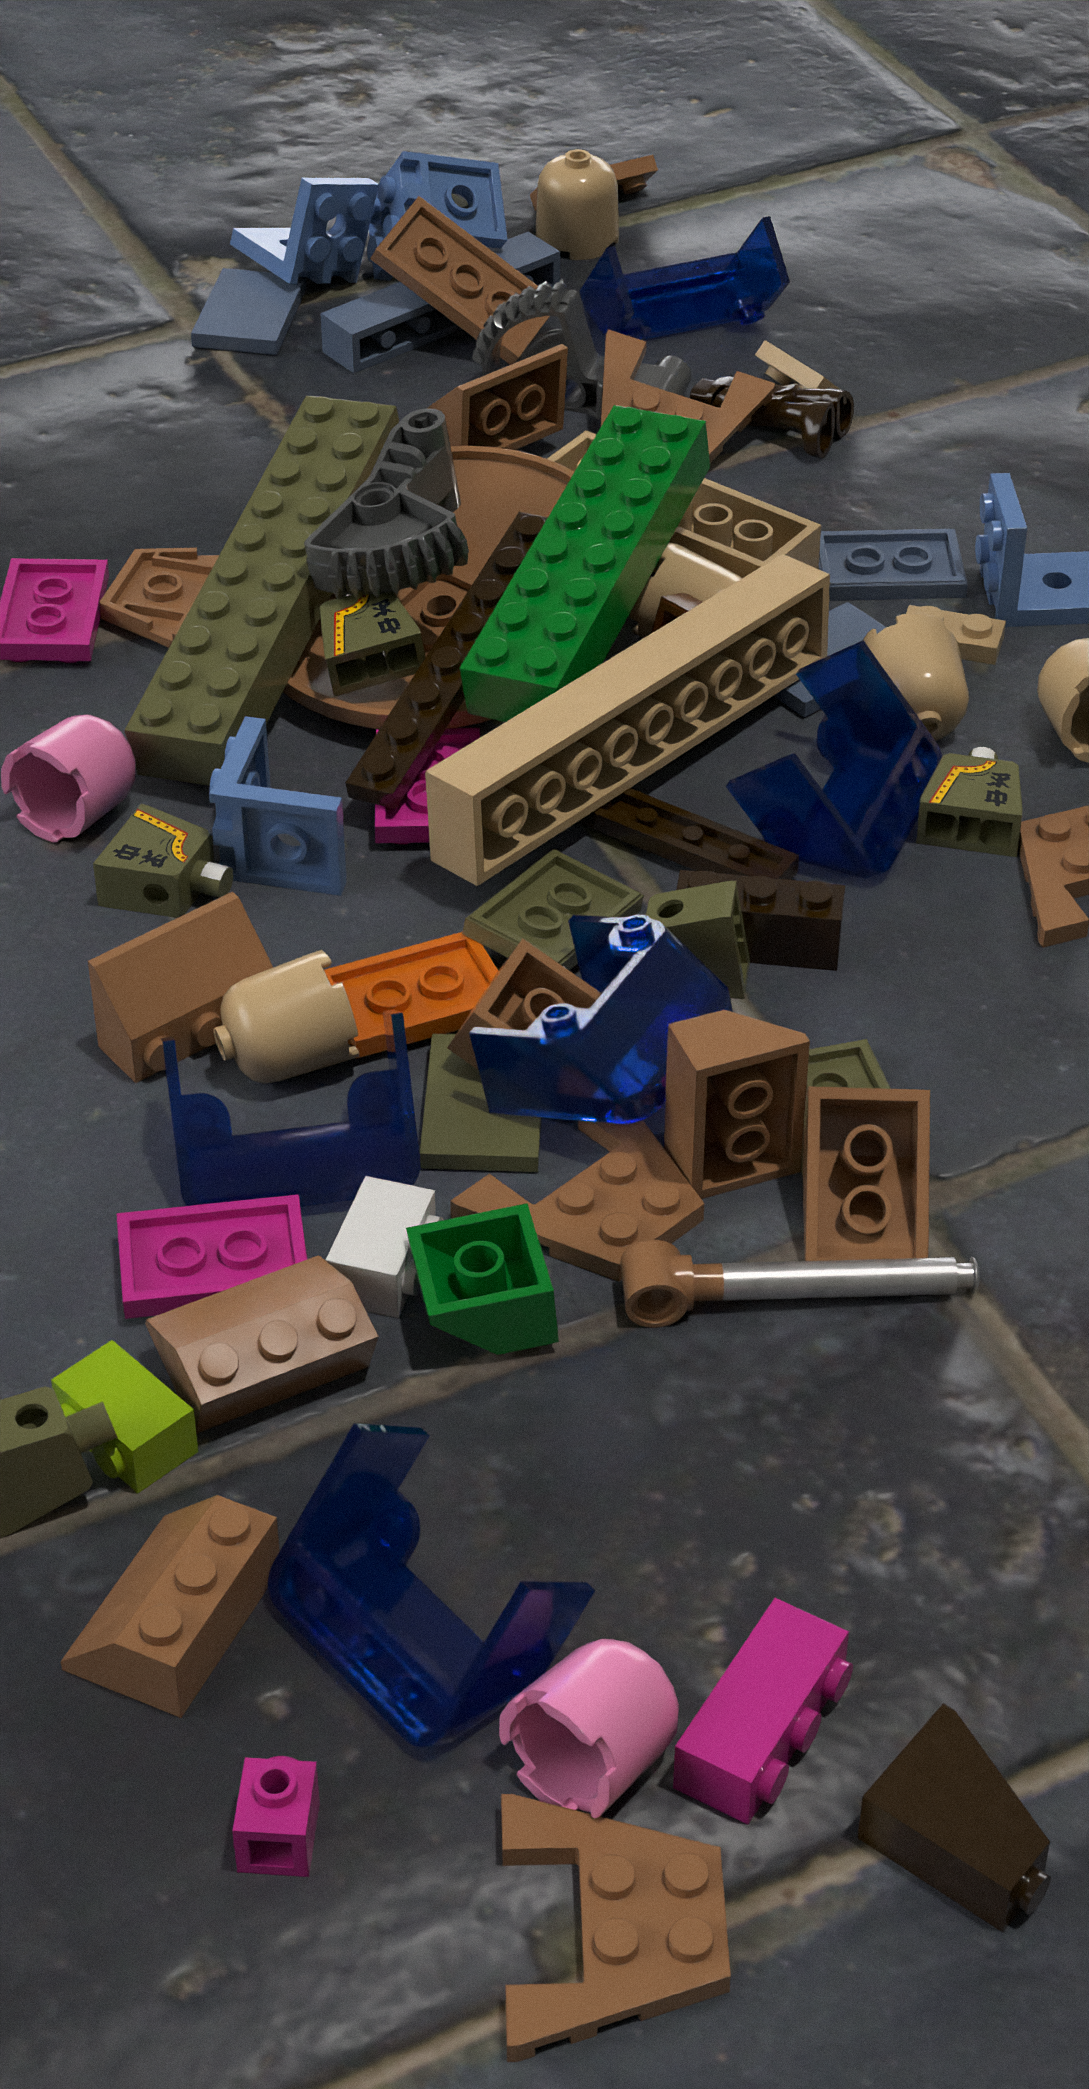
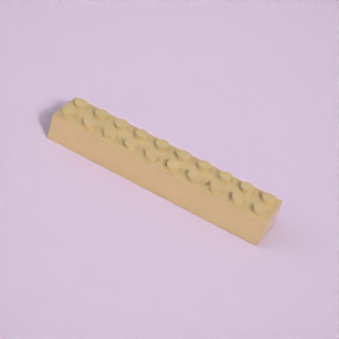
[425,554,830,886]

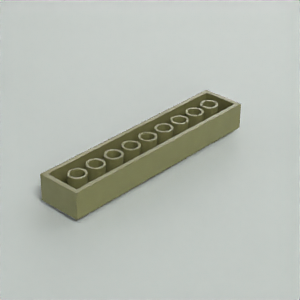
[124,395,399,786]

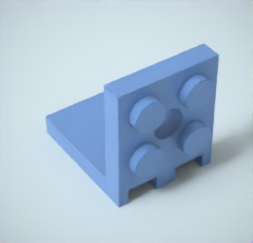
[367,151,507,281]
[230,178,379,284]
[975,473,1089,627]
[209,716,347,896]

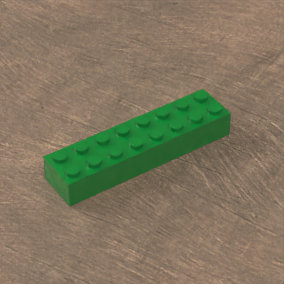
[459,405,710,722]

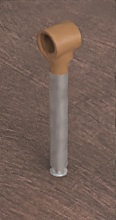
[620,1240,979,1328]

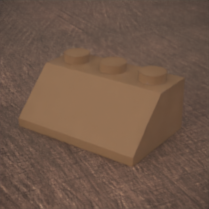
[427,344,568,450]
[88,892,273,1083]
[664,1010,810,1199]
[145,1255,379,1434]
[61,1495,281,1718]

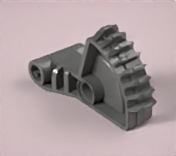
[472,279,692,420]
[304,408,469,600]

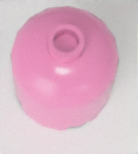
[1,715,136,843]
[499,1639,679,1818]

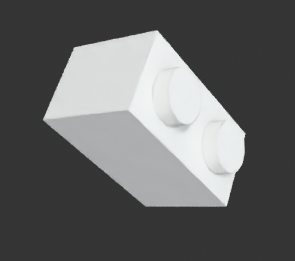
[325,1176,443,1318]

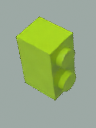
[51,1340,198,1493]

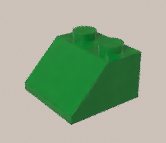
[406,1203,559,1355]

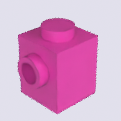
[232,1756,320,1877]

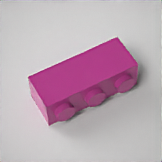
[673,1598,853,1825]

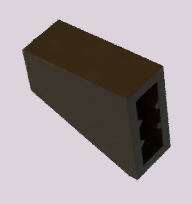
[858,1703,1051,1932]

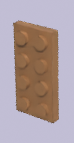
[370,196,550,365]

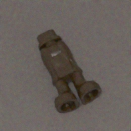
[690,375,854,458]

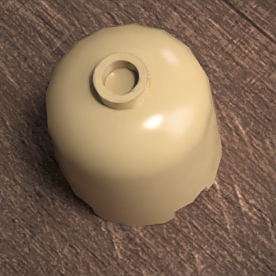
[536,149,619,260]
[630,543,742,638]
[857,613,969,745]
[1037,638,1089,763]
[213,950,359,1084]

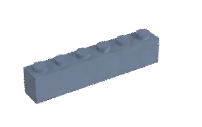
[321,232,560,373]

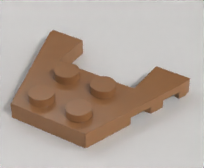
[601,329,775,463]
[99,548,219,648]
[1018,805,1089,948]
[450,1099,704,1282]
[501,1794,731,2062]

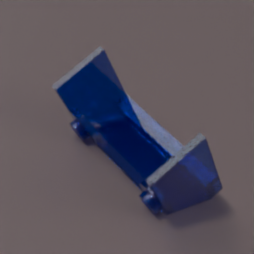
[579,216,790,341]
[726,640,942,879]
[469,914,733,1124]
[161,1010,421,1207]
[268,1423,596,1747]

